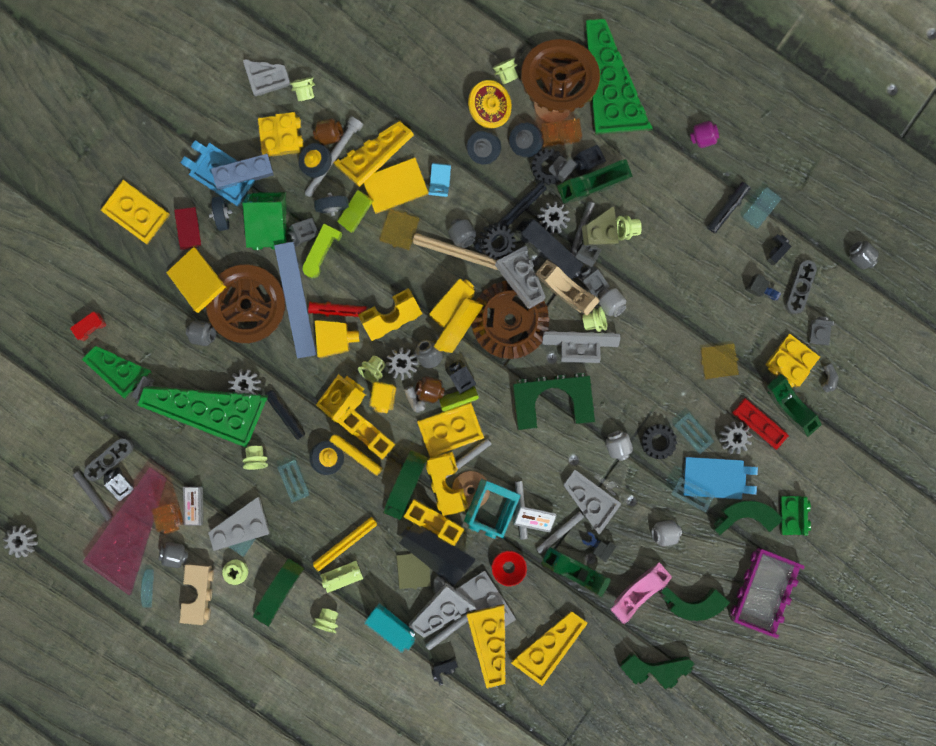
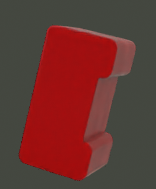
[70,312,106,341]

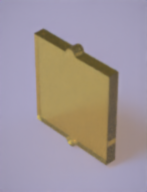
[380,209,420,251]
[701,344,739,379]

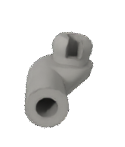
[404,386,426,413]

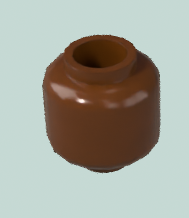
[313,118,343,145]
[415,376,445,403]

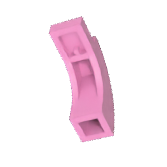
[611,562,672,624]

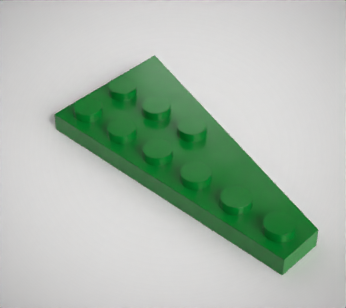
[586,19,653,134]
[138,386,268,448]

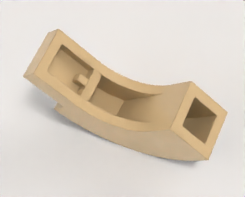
[535,260,599,315]

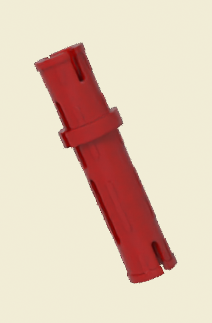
[308,301,367,317]

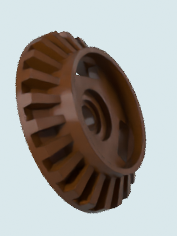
[521,39,600,113]
[206,265,286,344]
[471,281,549,359]

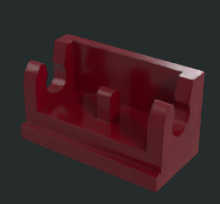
[174,207,201,250]

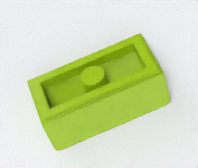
[337,190,374,233]
[439,386,479,412]

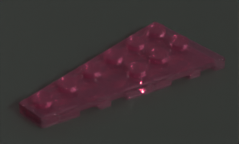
[83,467,167,596]

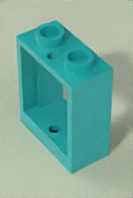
[464,479,521,539]
[365,603,415,652]

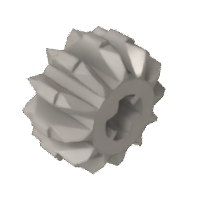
[537,201,570,234]
[386,347,418,380]
[228,369,261,394]
[719,422,752,454]
[3,525,38,558]

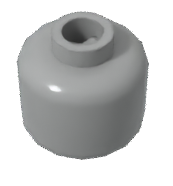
[598,288,627,317]
[605,431,633,461]
[651,520,682,547]

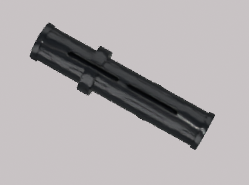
[706,182,751,234]

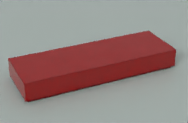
[732,398,789,450]

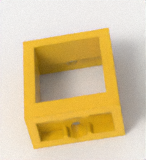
[429,279,475,329]

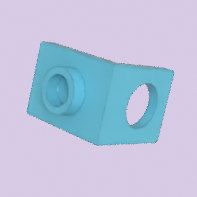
[428,163,451,197]

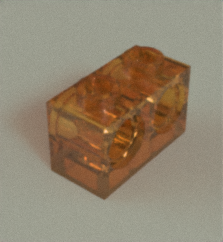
[540,118,582,147]
[151,502,184,534]

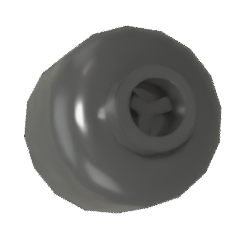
[448,219,476,248]
[849,241,879,269]
[186,320,216,346]
[415,340,443,368]
[158,542,188,568]

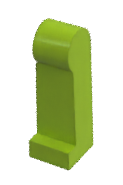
[303,224,342,279]

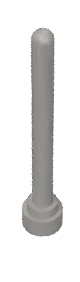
[305,116,364,197]

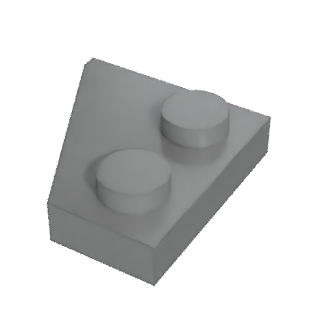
[243,59,290,96]

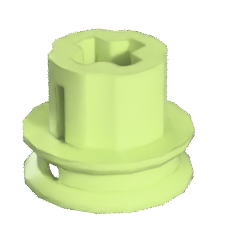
[492,58,518,84]
[290,77,315,101]
[616,215,642,241]
[583,306,607,332]
[358,356,386,383]
[243,446,268,470]
[222,559,248,585]
[312,608,339,633]

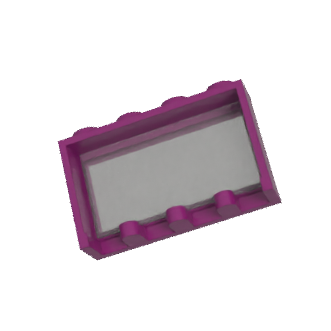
[730,548,805,639]

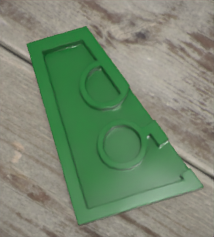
[82,346,152,399]

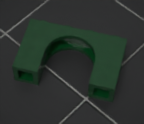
[513,373,595,430]

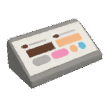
[183,486,203,526]
[513,506,556,533]

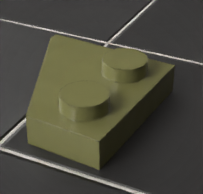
[582,207,619,246]

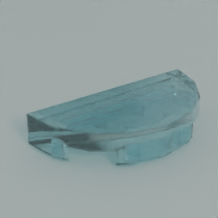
[141,569,154,608]

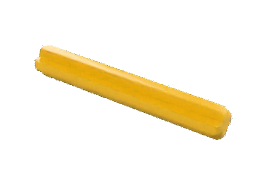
[313,517,377,571]

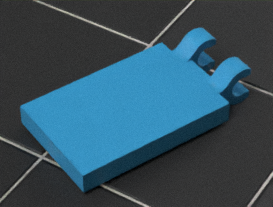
[180,140,255,207]
[683,457,758,499]

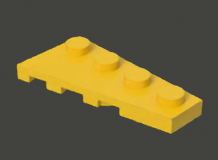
[333,121,414,187]
[467,604,506,688]
[511,611,587,686]

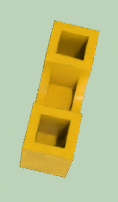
[358,288,422,341]
[370,382,397,413]
[338,408,396,460]
[426,452,468,516]
[404,499,464,546]

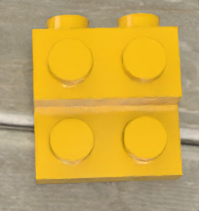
[258,112,303,157]
[765,334,820,388]
[316,374,366,422]

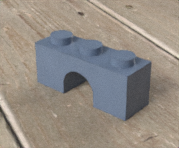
[211,154,274,190]

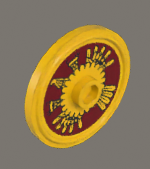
[468,80,512,129]

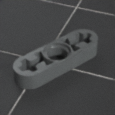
[785,260,817,314]
[84,439,133,481]

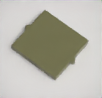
[397,553,431,590]

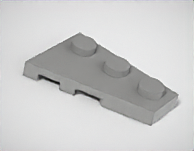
[495,246,545,309]
[563,469,621,535]
[208,497,270,551]
[455,570,516,627]
[409,583,476,637]

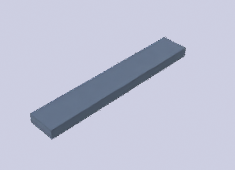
[274,242,316,359]

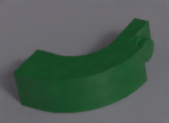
[767,374,822,437]
[383,450,428,521]
[712,500,784,536]
[541,547,611,597]
[253,558,305,627]
[659,586,730,621]

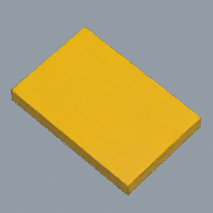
[364,158,428,214]
[101,180,170,245]
[166,247,226,313]
[434,298,484,353]
[417,402,484,457]
[330,435,383,476]

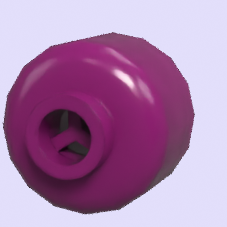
[690,121,720,148]

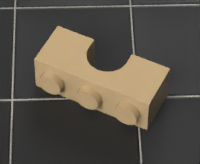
[180,563,214,625]

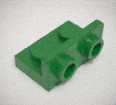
[780,496,811,536]

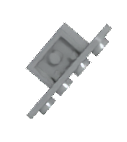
[542,331,620,363]

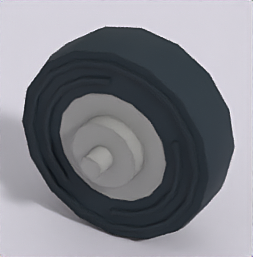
[314,193,349,216]
[209,197,232,231]

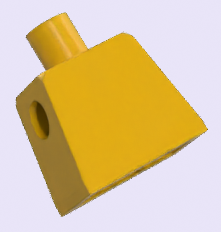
[315,321,360,358]

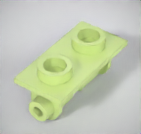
[321,561,363,593]

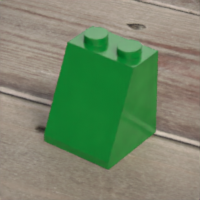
[243,192,287,250]

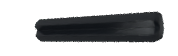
[265,390,305,440]

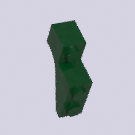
[557,159,633,204]
[618,652,695,690]

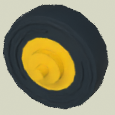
[298,143,332,178]
[309,440,344,475]

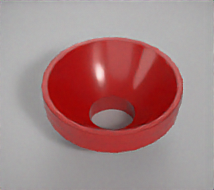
[492,551,527,586]

